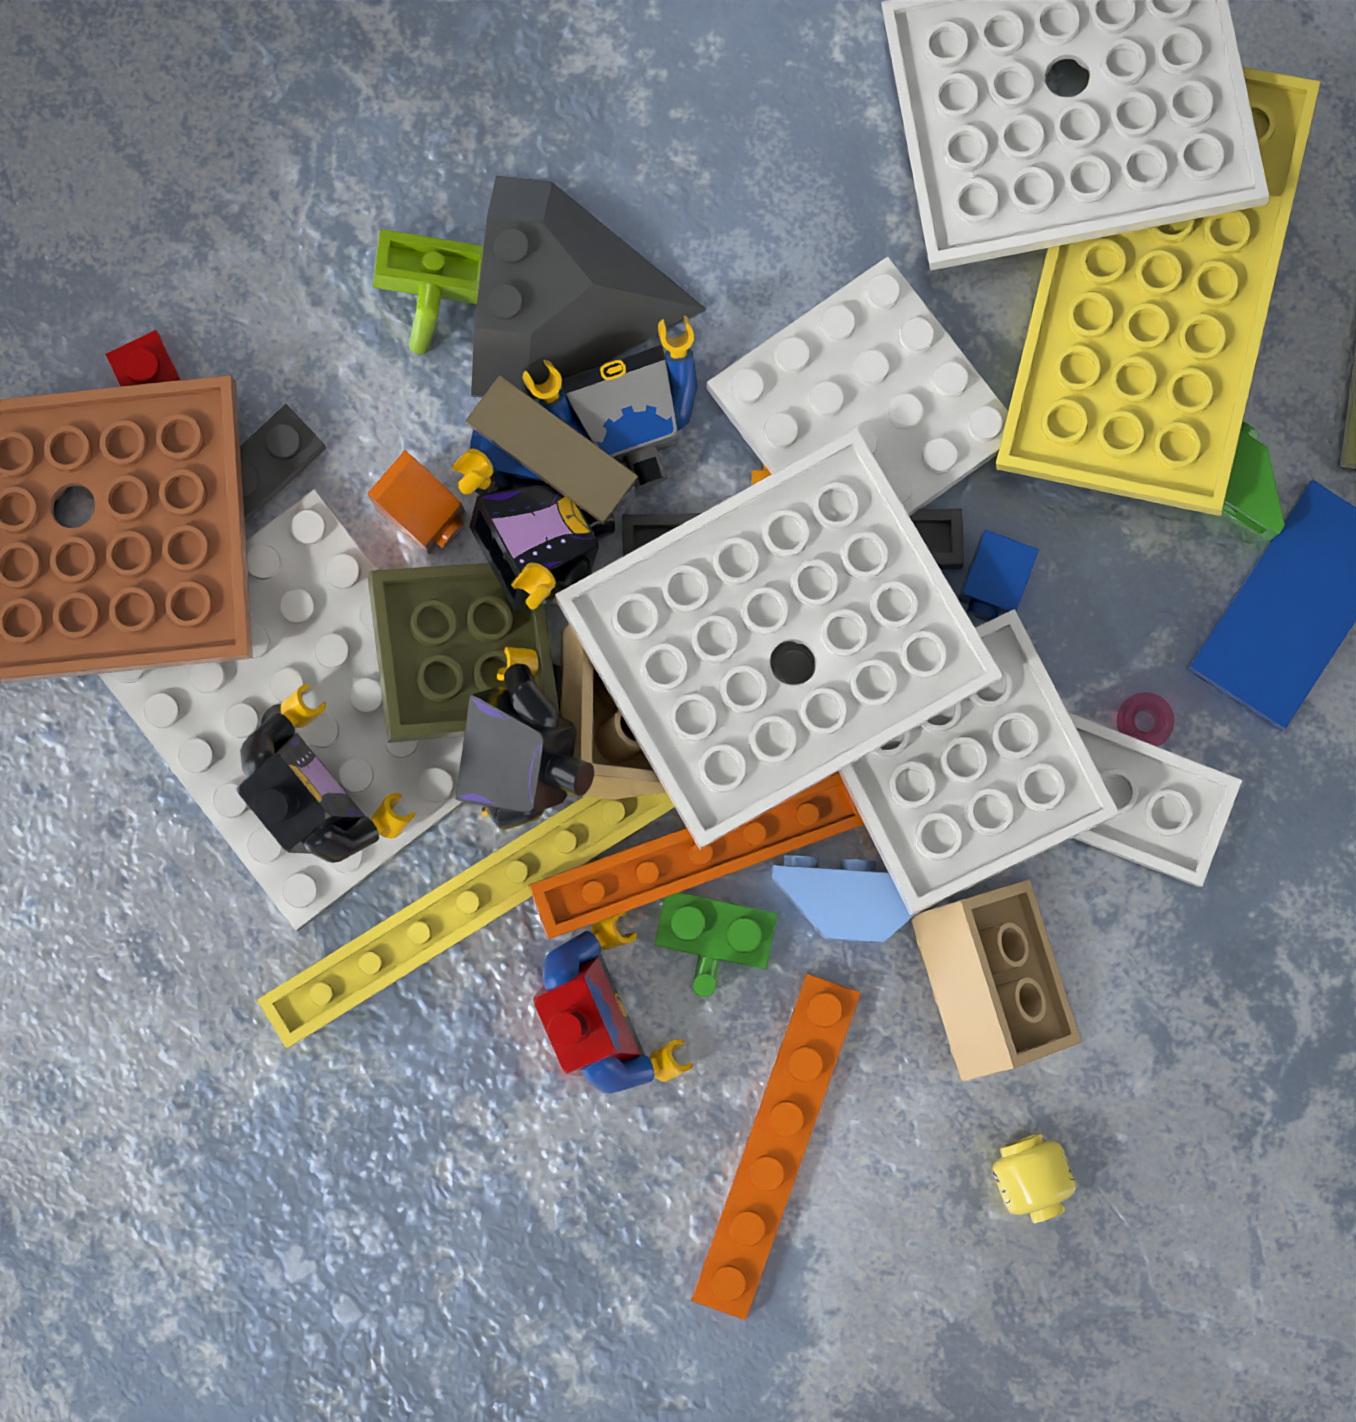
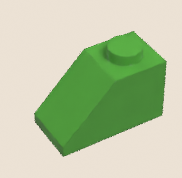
[1222,421,1285,542]

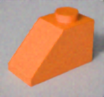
[367,450,465,554]

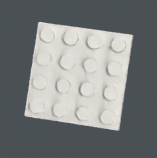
[706,256,1008,516]
[838,609,1120,916]

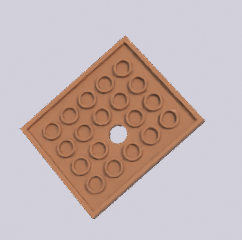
[0,375,253,683]

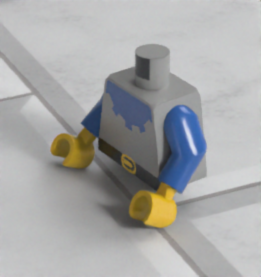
[522,316,698,490]

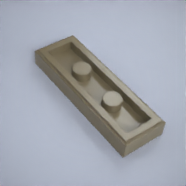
[465,375,638,525]

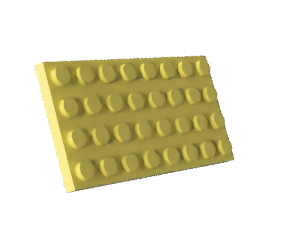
[996,67,1321,516]

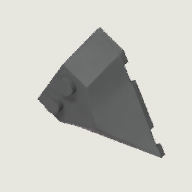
[471,176,706,400]

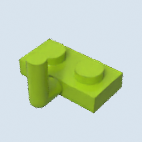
[372,229,483,354]

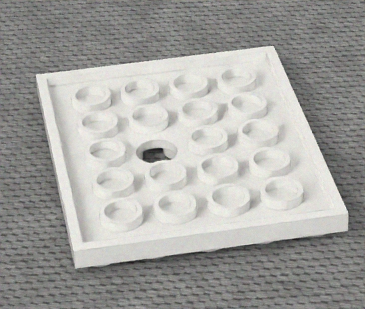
[881,0,1269,271]
[555,428,1003,850]
[98,489,464,931]

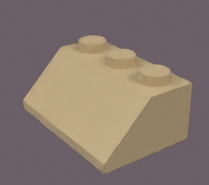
[560,624,666,800]
[911,879,1082,1082]

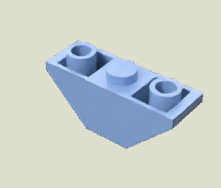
[771,855,917,943]

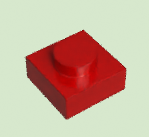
[105,330,181,387]

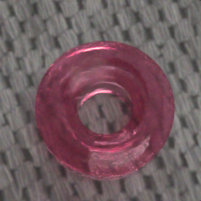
[1116,692,1174,747]

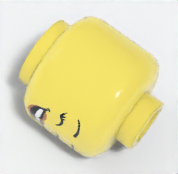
[992,1133,1077,1223]

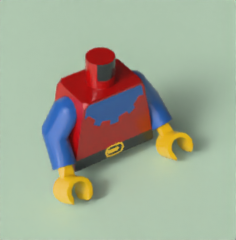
[533,912,693,1094]

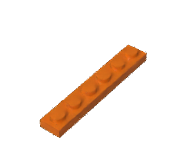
[528,772,864,939]
[691,973,861,1320]

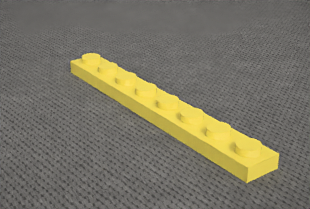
[257,792,675,1049]

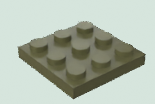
[367,563,560,743]

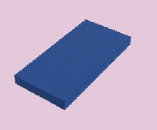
[1187,479,1356,730]

